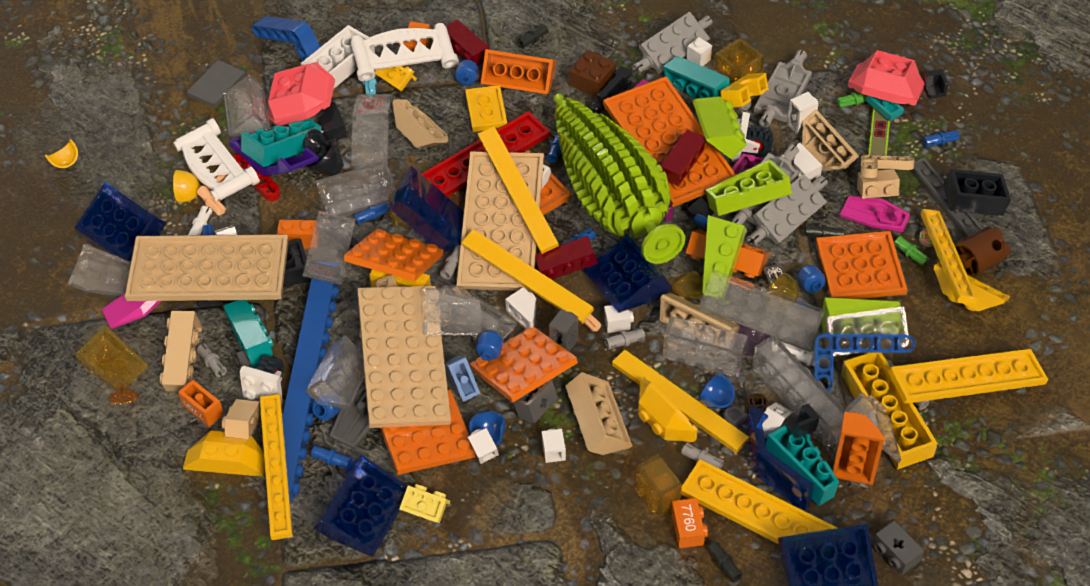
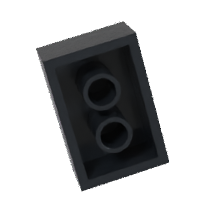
[943,169,1011,216]

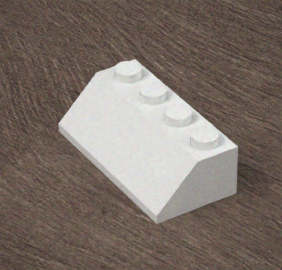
[301,25,375,88]

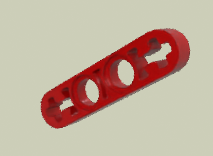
[233,154,281,201]

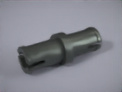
[517,24,549,49]
[804,225,844,238]
[707,542,743,583]

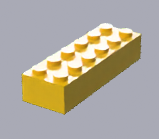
[841,353,938,470]

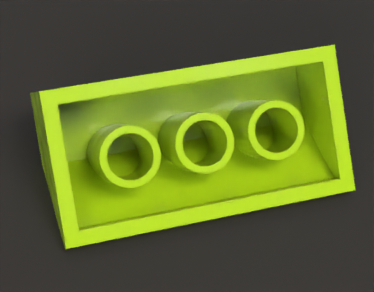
[693,97,747,159]

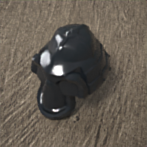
[304,129,344,176]

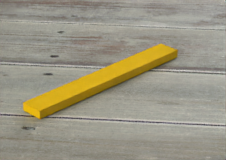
[478,127,559,254]
[920,209,978,305]
[461,229,594,324]
[612,350,749,453]
[260,394,293,540]

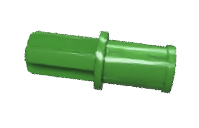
[837,92,867,108]
[894,236,929,266]

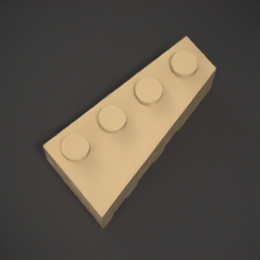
[160,311,203,392]

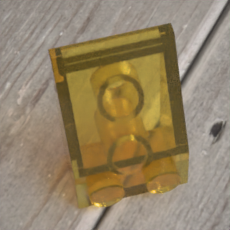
[75,325,149,393]

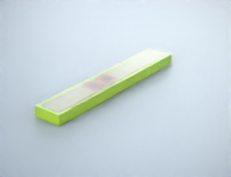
[868,107,890,156]

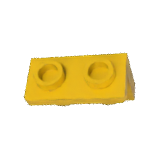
[375,66,417,92]

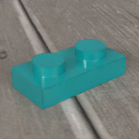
[866,95,904,121]

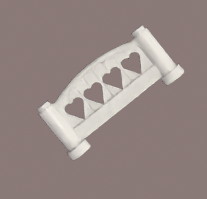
[351,23,459,81]
[173,118,260,201]

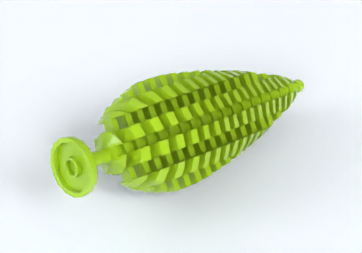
[553,94,685,264]

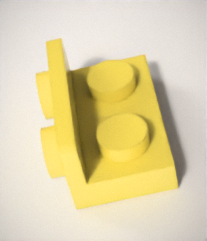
[400,484,450,524]

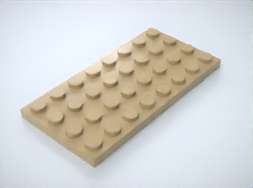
[457,152,544,291]
[125,235,289,301]
[357,286,451,428]

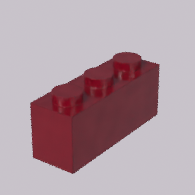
[446,19,489,66]
[659,129,706,187]
[535,236,598,280]

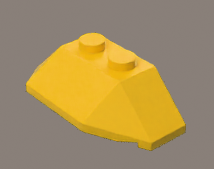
[934,262,1010,311]
[638,377,697,442]
[183,431,265,477]

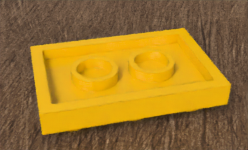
[465,85,507,132]

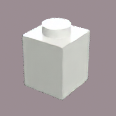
[687,37,712,66]
[604,304,634,333]
[468,428,499,464]
[542,429,566,463]

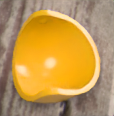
[45,139,78,168]
[173,170,200,202]

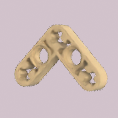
[860,155,915,178]

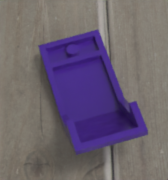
[230,129,319,176]

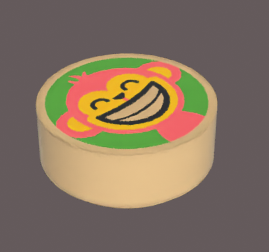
[919,229,933,247]

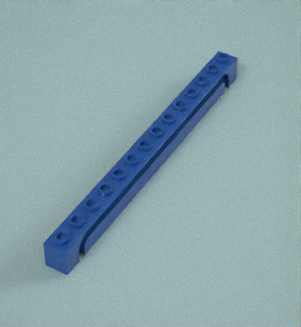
[282,262,342,503]

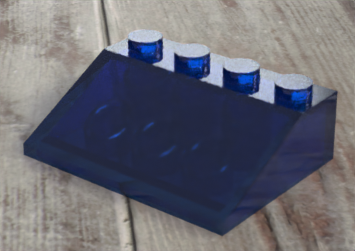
[388,166,464,253]
[75,182,167,264]
[583,235,672,313]
[313,455,408,557]
[778,524,878,586]

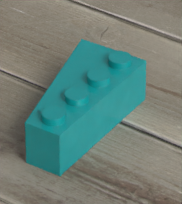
[663,56,730,99]
[241,119,321,167]
[223,300,274,369]
[764,425,839,506]

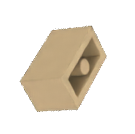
[857,169,900,199]
[222,399,260,439]

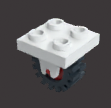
[731,112,774,163]
[240,355,284,405]

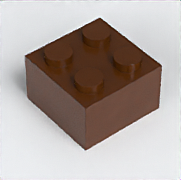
[569,50,617,98]

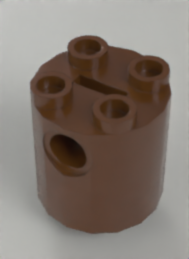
[955,227,1011,277]

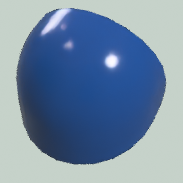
[698,374,735,409]
[469,412,506,446]

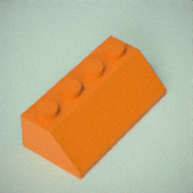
[481,49,557,94]
[686,230,771,278]
[833,411,885,485]

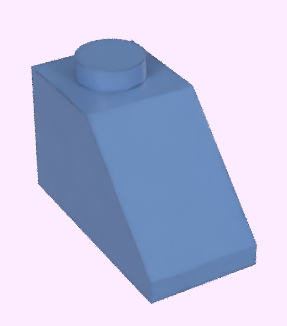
[444,355,480,402]

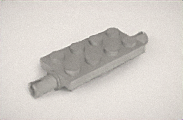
[632,12,713,74]
[754,50,812,127]
[730,144,799,226]
[746,174,828,247]

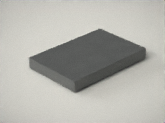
[187,60,246,109]

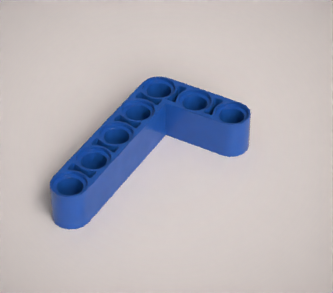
[251,16,320,62]
[815,334,916,392]

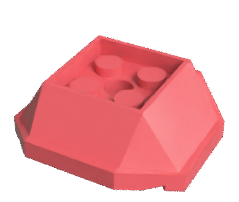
[848,50,925,106]
[266,62,335,126]

